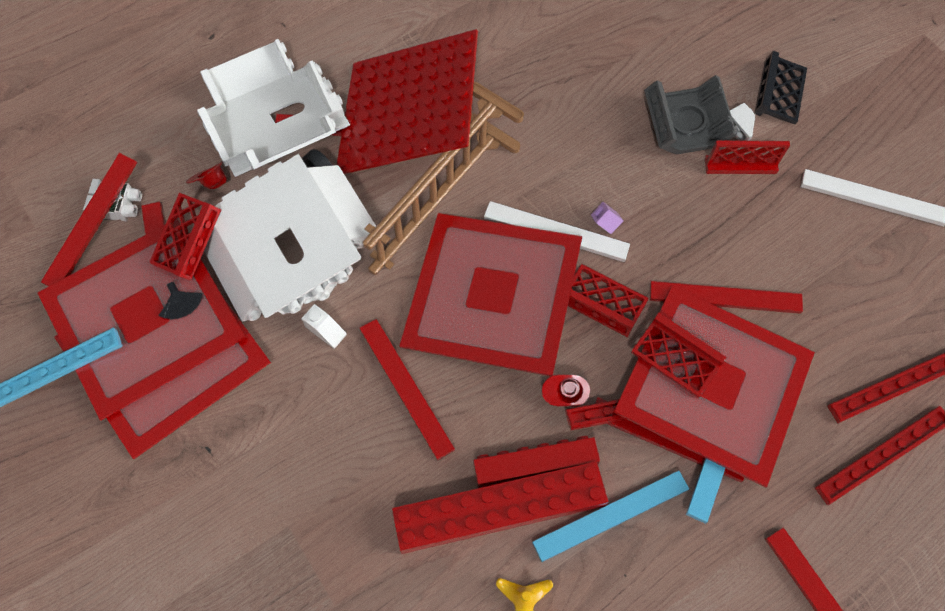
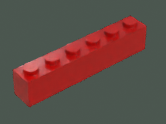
[473,436,600,488]

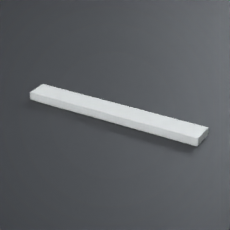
[800,169,945,227]
[484,201,630,262]

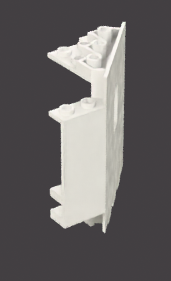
[197,39,350,177]
[204,154,376,322]

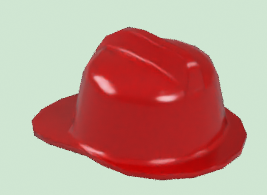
[186,161,227,189]
[541,375,590,407]

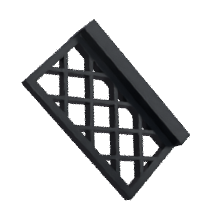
[754,51,807,124]

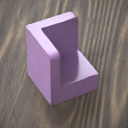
[591,202,623,234]

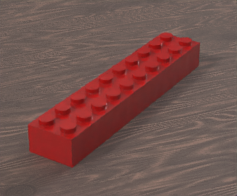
[392,461,608,554]

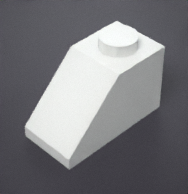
[730,103,755,141]
[301,304,347,349]

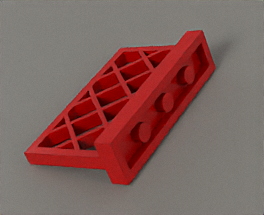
[705,141,790,174]
[149,192,222,280]
[568,264,649,338]
[631,313,727,398]

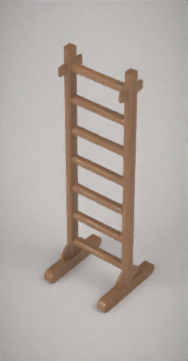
[363,81,524,275]

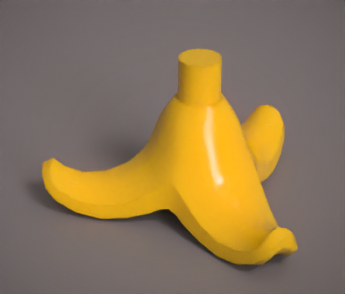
[496,578,553,611]

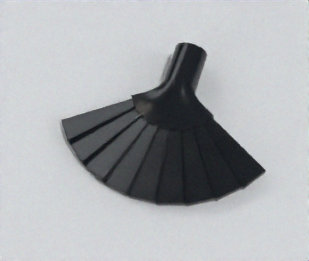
[158,282,203,319]

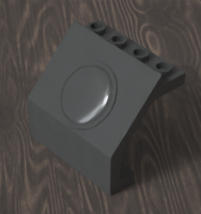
[644,75,737,155]

